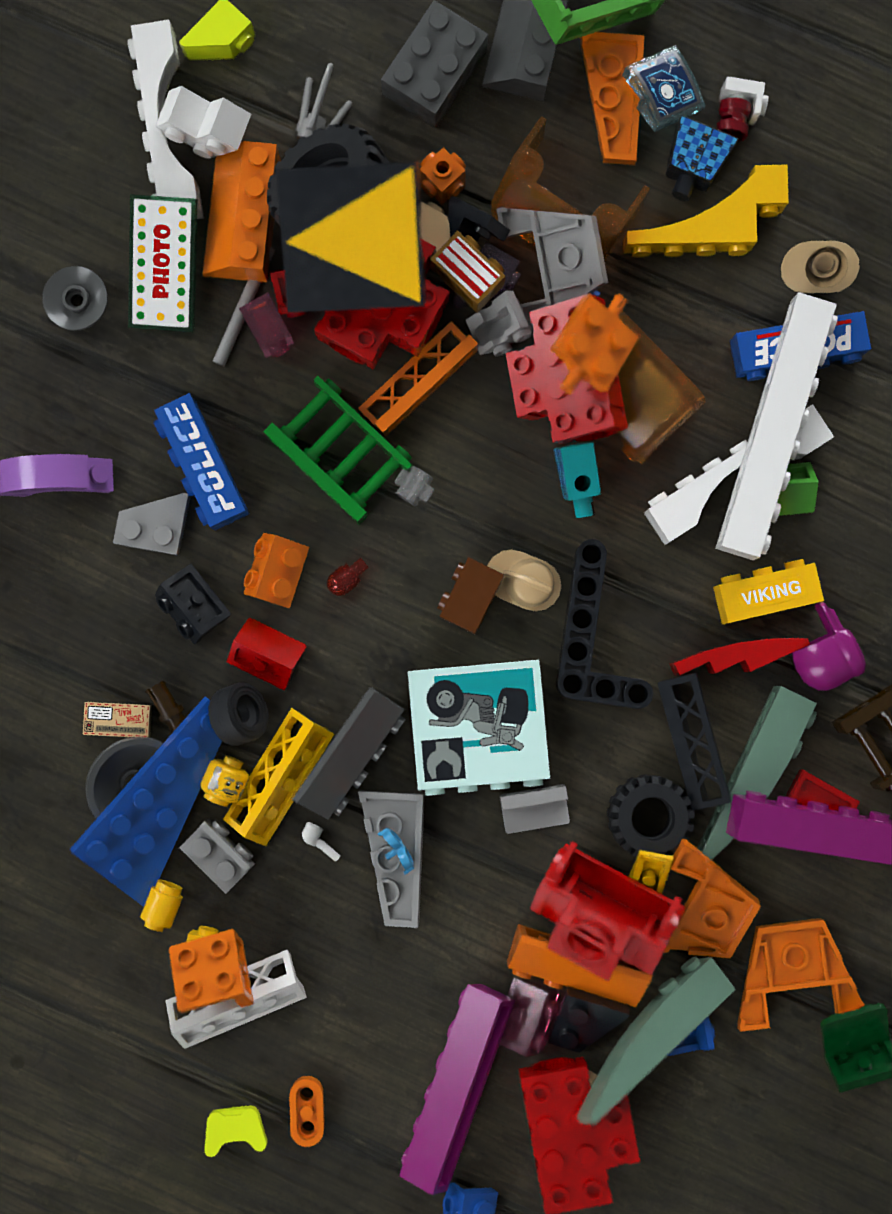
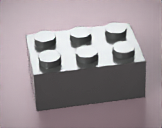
[381,0,488,129]

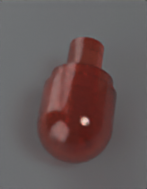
[327,558,369,596]

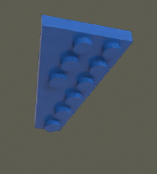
[70,696,222,907]

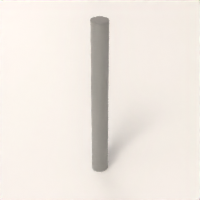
[213,247,275,367]

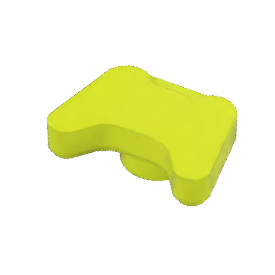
[205,1105,268,1157]

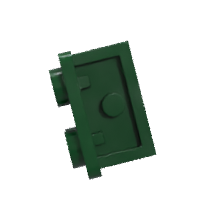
[820,1003,892,1093]

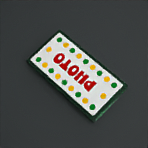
[128,194,198,332]

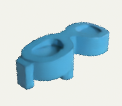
[378,828,414,875]

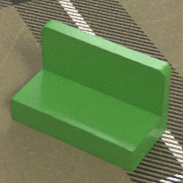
[777,462,819,516]

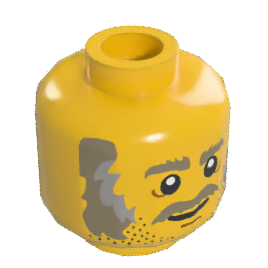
[200,755,249,807]

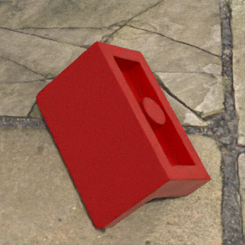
[226,618,306,691]

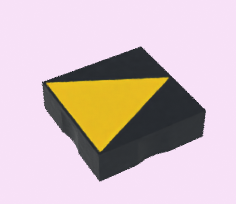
[276,162,427,312]

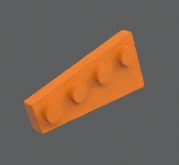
[580,32,645,165]

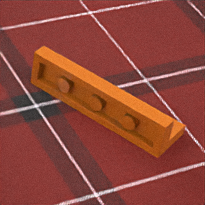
[358,321,478,438]

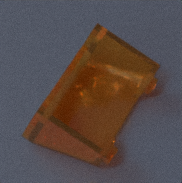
[618,311,706,464]

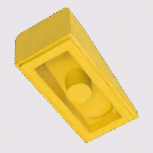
[628,850,673,894]

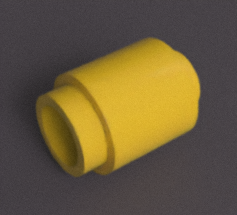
[140,879,183,932]

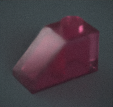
[239,293,294,358]

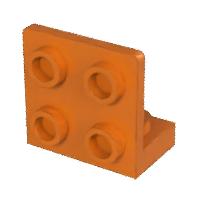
[169,929,254,1013]

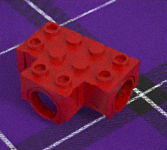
[314,239,449,370]
[506,293,628,445]
[530,841,685,982]
[518,1056,640,1214]

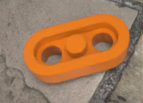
[289,1076,325,1147]

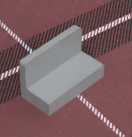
[499,784,570,834]

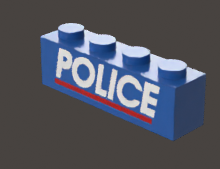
[730,311,871,381]

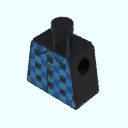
[665,115,738,201]

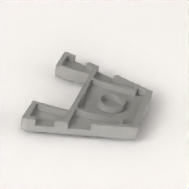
[496,207,608,332]

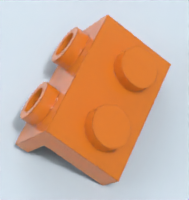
[244,533,309,609]

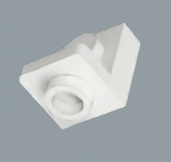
[719,77,768,125]

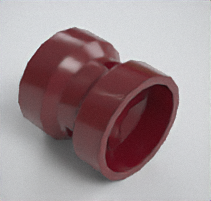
[716,98,752,142]

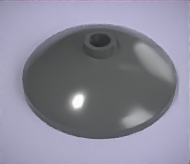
[85,737,163,819]

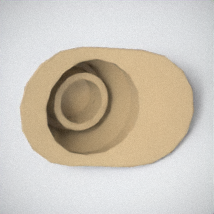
[781,241,860,293]
[487,550,561,611]

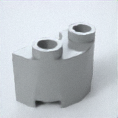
[466,291,533,357]

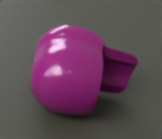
[792,602,866,691]

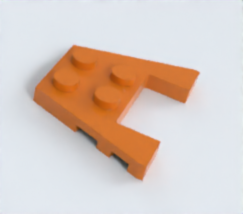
[664,838,761,958]
[737,918,865,1032]

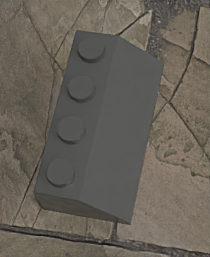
[482,0,569,102]
[292,687,406,819]

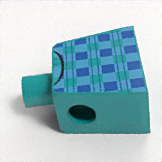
[553,442,601,518]

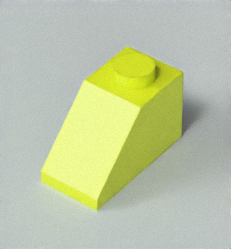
[179,0,255,60]

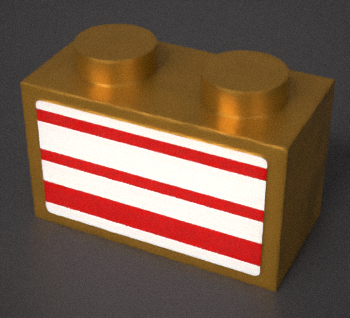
[430,231,506,313]

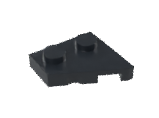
[548,986,630,1053]

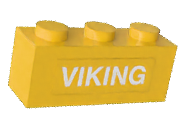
[713,559,824,625]

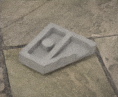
[113,493,190,556]

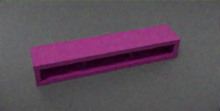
[726,791,892,865]
[399,984,515,1195]

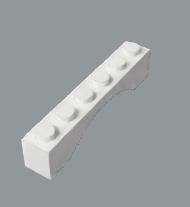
[128,20,203,220]
[644,404,834,545]

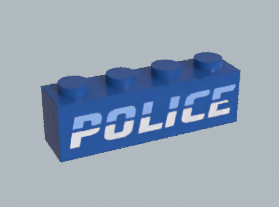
[153,393,250,531]

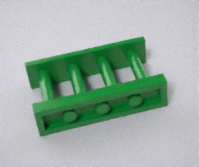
[263,375,413,525]

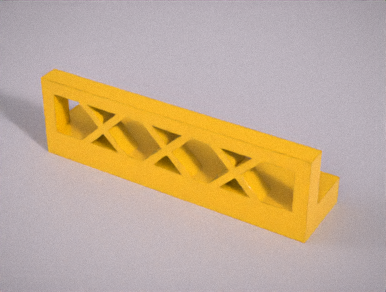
[223,708,335,846]

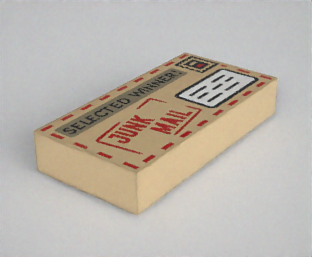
[83,702,152,738]

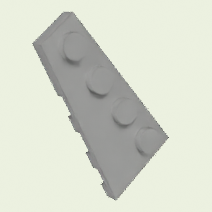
[358,791,425,928]

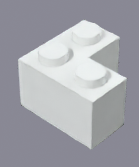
[156,86,251,159]

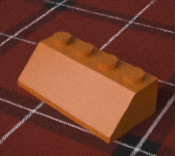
[202,141,281,282]
[507,924,652,1008]

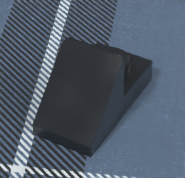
[448,195,511,242]

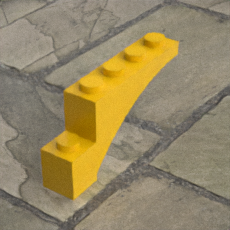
[623,165,789,258]

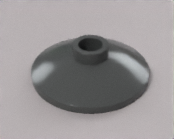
[42,266,108,331]

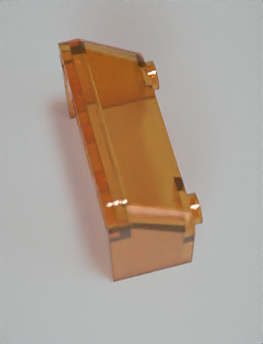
[491,116,650,262]

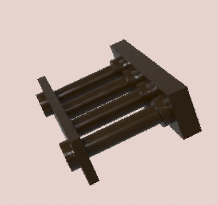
[832,684,892,792]

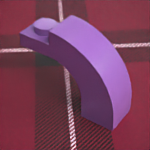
[0,454,114,497]

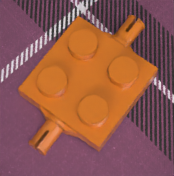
[550,294,639,394]

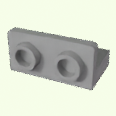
[179,818,255,894]

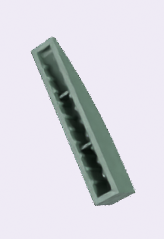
[697,686,817,860]
[577,957,736,1125]

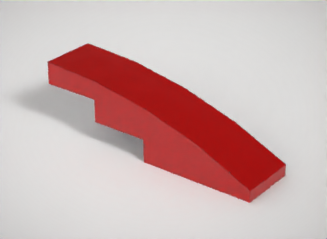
[669,638,810,676]

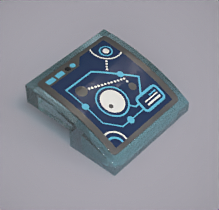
[622,46,705,132]

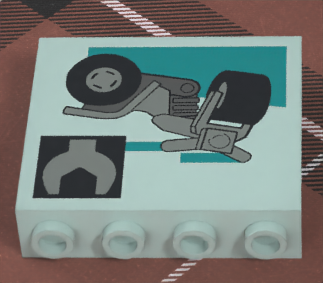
[408,660,550,795]

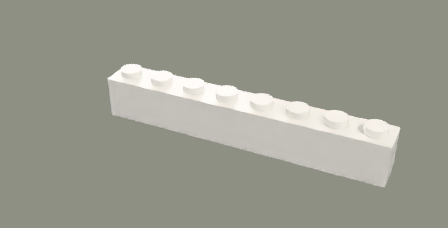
[715,292,838,560]

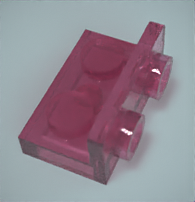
[500,977,559,1057]

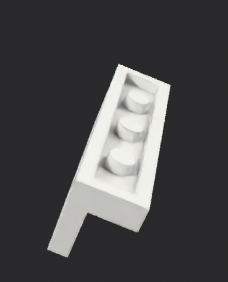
[165,950,307,1049]

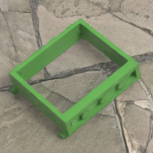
[531,0,665,45]

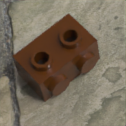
[437,557,504,635]

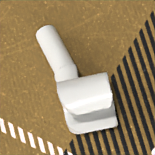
[302,822,340,862]

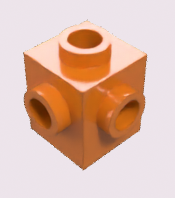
[420,147,466,205]

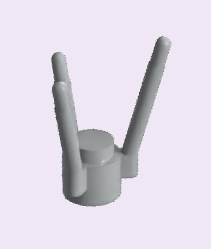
[295,63,352,140]

